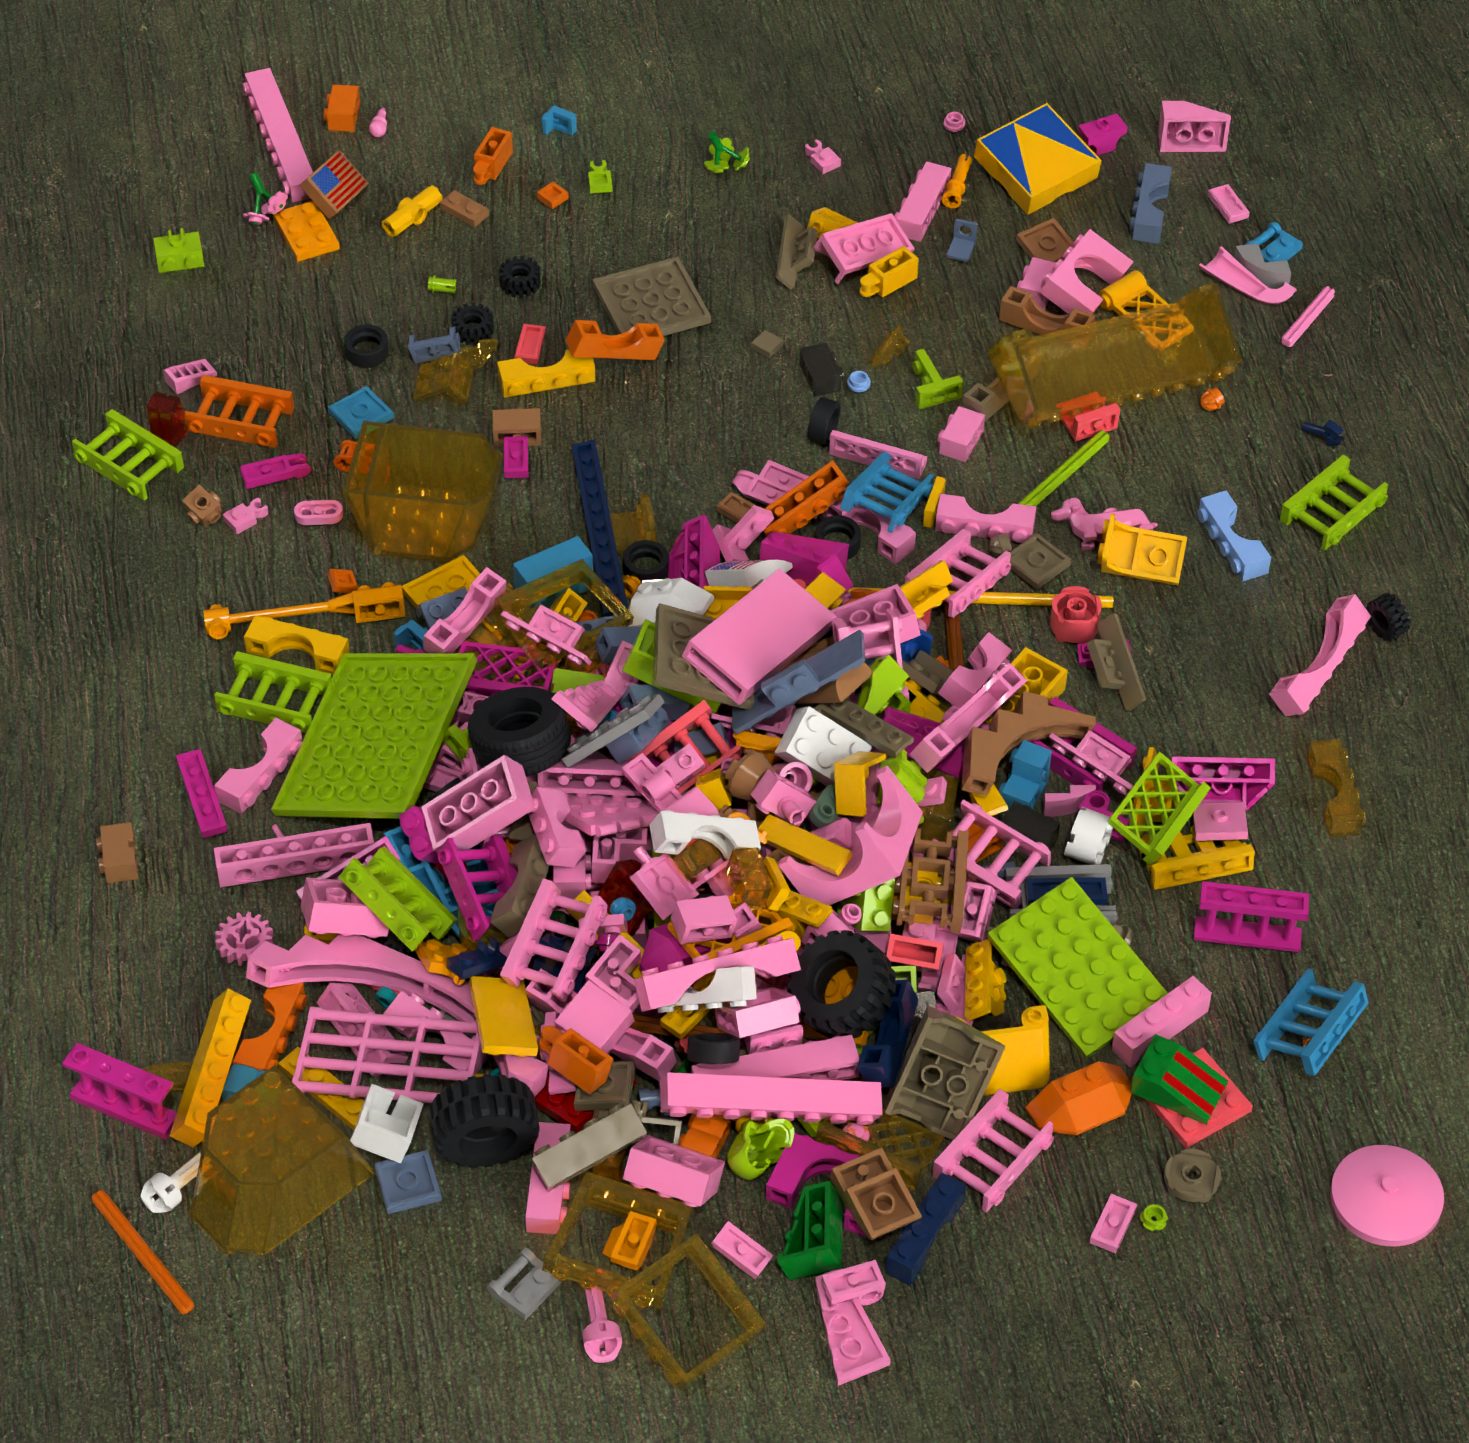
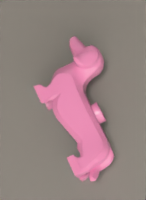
[1050,498,1157,551]

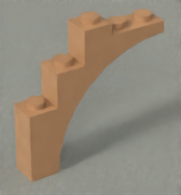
[962,691,1096,796]

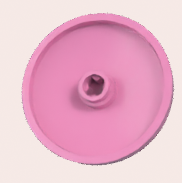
[1330,1145,1444,1246]

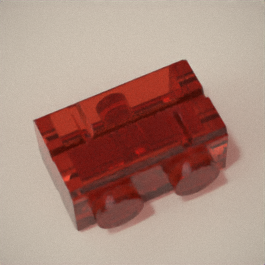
[146,392,188,447]

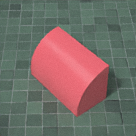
[886,934,944,970]

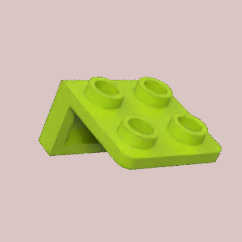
[837,878,895,931]

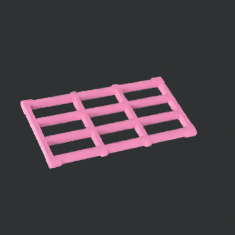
[291,1006,481,1103]

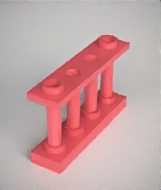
[627,700,743,796]

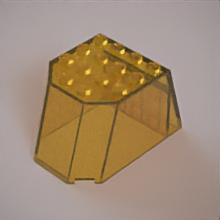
[343,421,503,562]
[190,1065,375,1255]

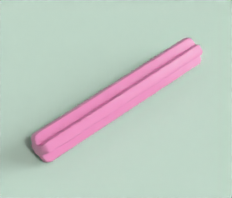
[1281,286,1335,347]

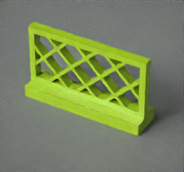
[1107,752,1211,866]

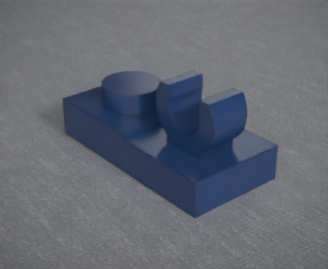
[447,937,507,980]

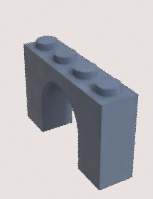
[594,627,690,720]

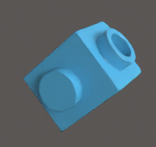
[541,105,577,136]
[393,620,428,650]

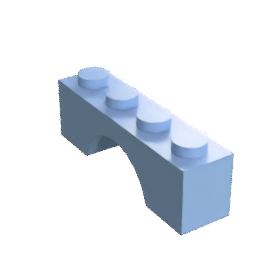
[1197,490,1271,582]

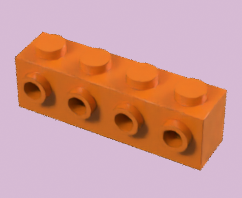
[763,460,850,536]

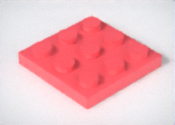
[1144,1048,1253,1149]

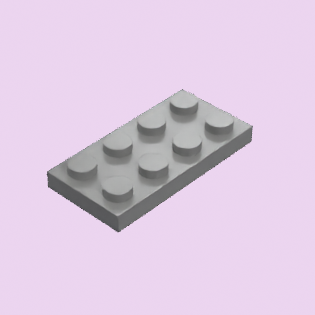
[562,693,664,768]

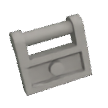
[486,1247,563,1320]

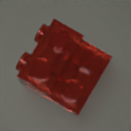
[598,859,654,936]

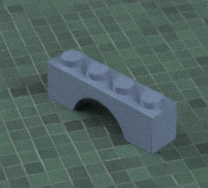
[1129,163,1172,243]

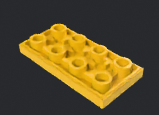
[469,976,539,1057]

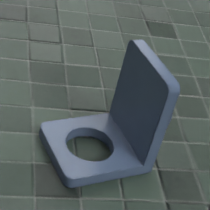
[947,219,978,262]

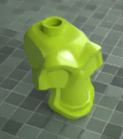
[727,1118,795,1180]

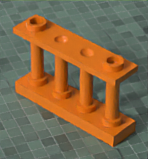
[184,375,294,448]

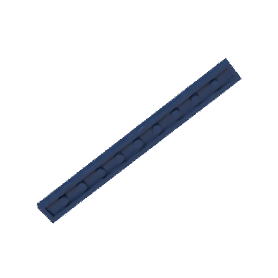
[572,439,629,617]

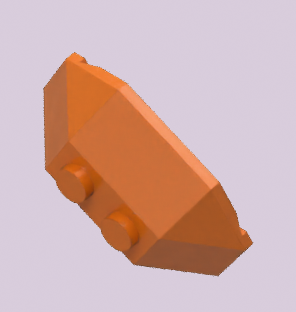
[1025,1061,1132,1135]

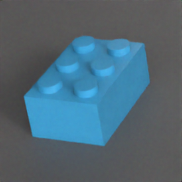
[513,536,594,615]

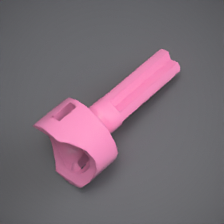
[582,1284,622,1363]

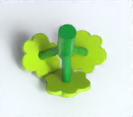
[704,131,750,173]

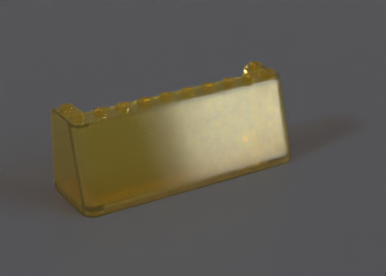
[987,283,1243,428]

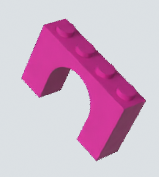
[766,1133,869,1238]

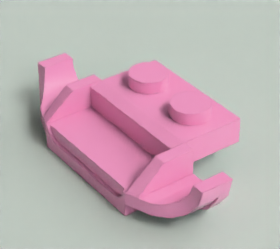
[732,460,819,519]
[896,903,958,992]

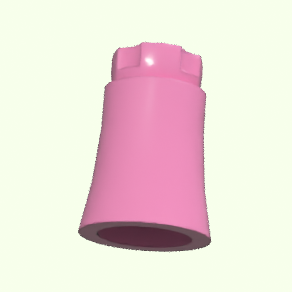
[772,762,813,792]

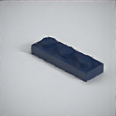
[1026,877,1108,906]

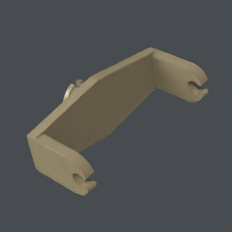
[593,1099,682,1145]

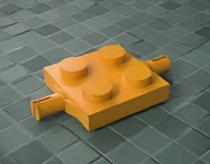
[415,938,480,985]

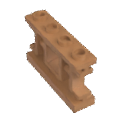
[892,828,969,933]

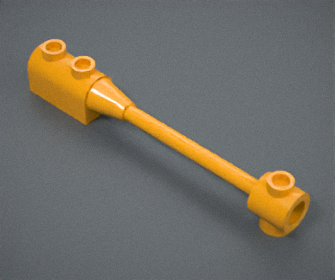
[203,582,406,639]

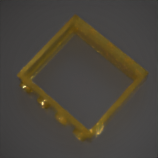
[611,1233,766,1391]

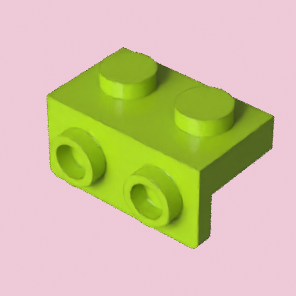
[550,668,604,694]

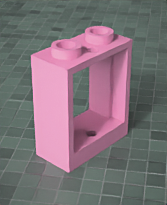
[715,987,800,1038]

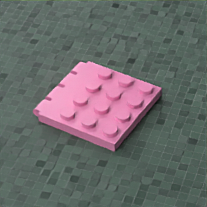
[564,793,659,837]

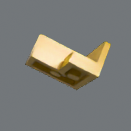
[834,751,886,817]

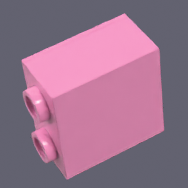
[554,980,634,1054]

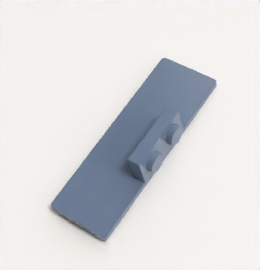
[732,630,866,734]

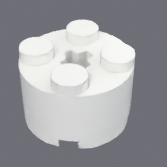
[1064,807,1113,865]

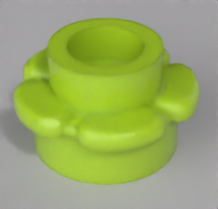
[1140,1204,1168,1231]

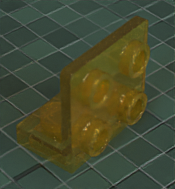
[413,352,474,406]
[610,493,656,553]

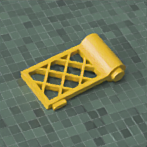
[1098,270,1194,352]

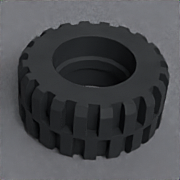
[787,930,896,1038]
[429,1074,540,1168]

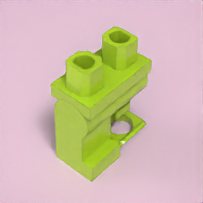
[877,749,927,824]

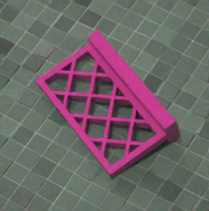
[459,641,560,697]

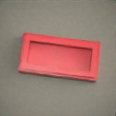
[515,324,546,365]

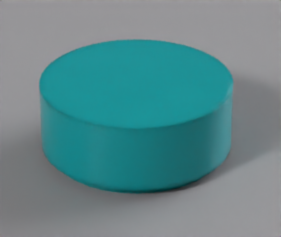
[375,986,397,1009]

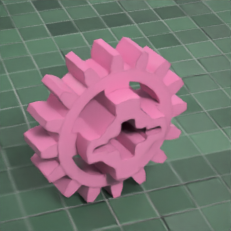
[215,912,274,966]

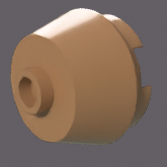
[725,749,776,801]

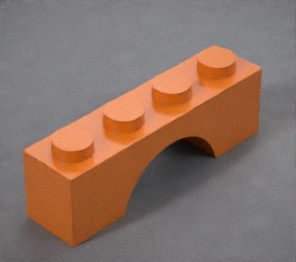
[565,320,665,360]
[233,982,308,1073]

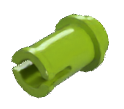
[428,275,457,294]

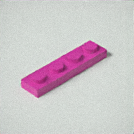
[176,749,228,839]

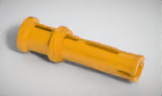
[941,154,972,208]

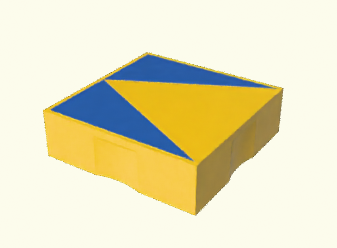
[974,103,1102,215]

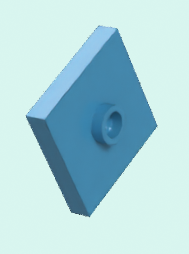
[328,386,394,439]

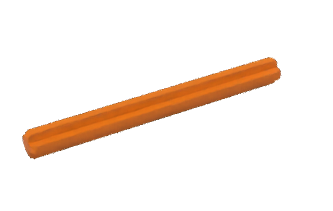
[92,1190,194,1315]

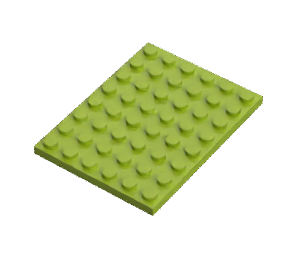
[271,653,478,819]

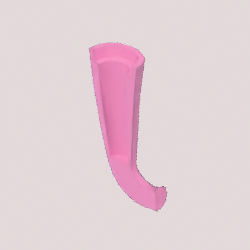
[1199,246,1297,305]

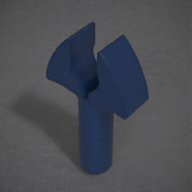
[1302,420,1345,446]

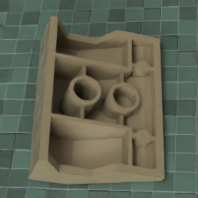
[884,1005,1005,1140]

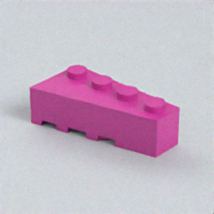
[880,706,965,779]

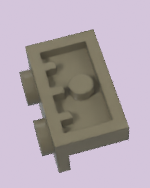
[902,650,954,695]

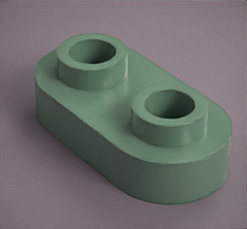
[809,784,839,828]

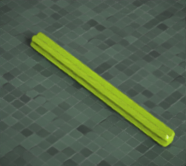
[1018,430,1109,506]

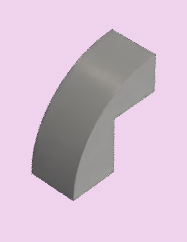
[1234,244,1291,289]

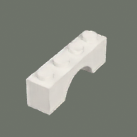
[649,810,761,862]
[658,966,757,1013]

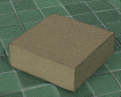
[751,330,783,358]

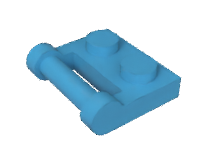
[1244,222,1303,262]

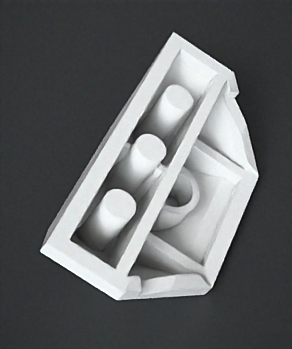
[624,578,715,627]

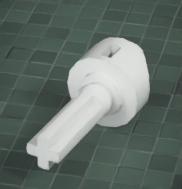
[140,1150,213,1213]

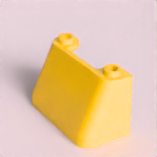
[956,1005,1050,1095]

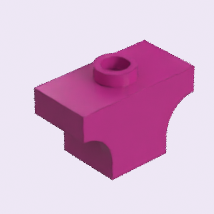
[1078,113,1128,156]

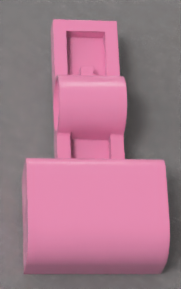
[622,753,720,853]

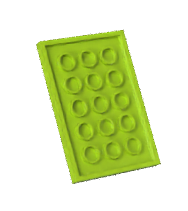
[987,877,1168,1060]

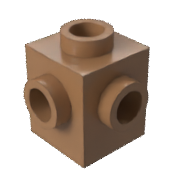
[182,484,222,528]

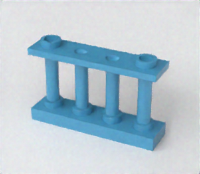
[840,451,935,533]
[1253,968,1369,1076]

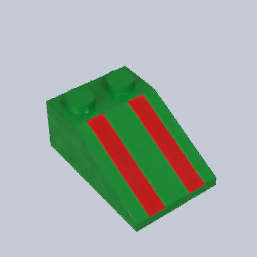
[1131,1034,1228,1125]

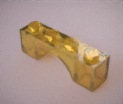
[1307,739,1366,838]

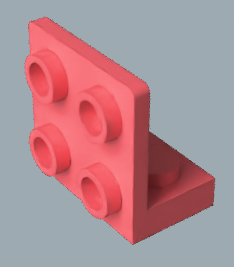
[1055,393,1121,442]

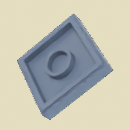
[374,1150,442,1214]

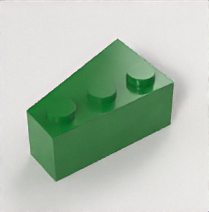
[777,1181,843,1280]

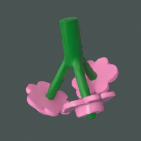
[243,172,288,225]

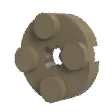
[1164,1149,1221,1203]

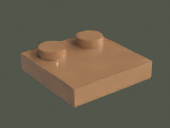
[1016,218,1075,263]

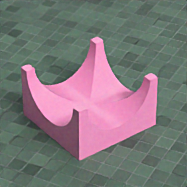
[778,765,923,905]

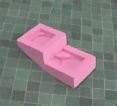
[1043,785,1096,817]

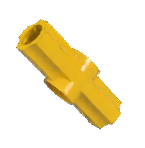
[382,185,442,238]

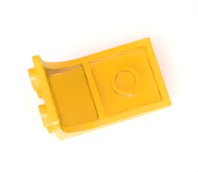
[1097,514,1187,586]

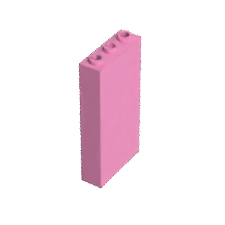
[682,568,837,705]

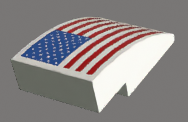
[705,560,793,587]

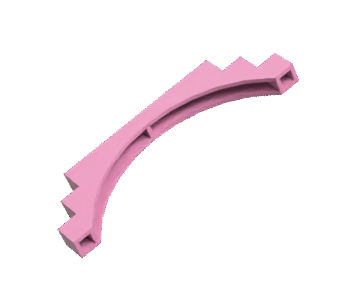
[246,934,549,1098]

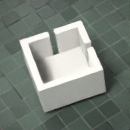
[349,1084,424,1163]

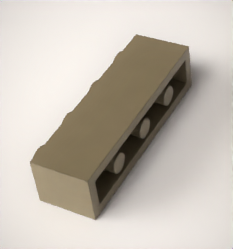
[532,1103,647,1192]

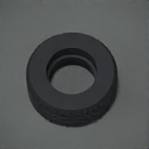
[468,687,571,776]

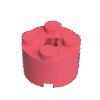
[1050,586,1102,643]

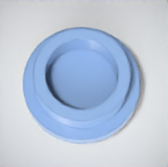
[847,371,871,392]

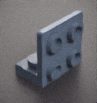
[415,587,483,641]

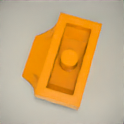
[733,731,782,765]
[602,1211,657,1271]

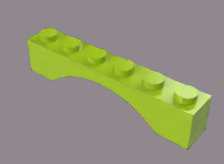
[782,654,909,786]

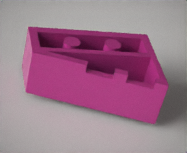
[760,532,849,585]

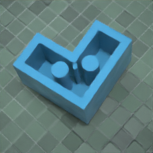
[999,740,1052,819]

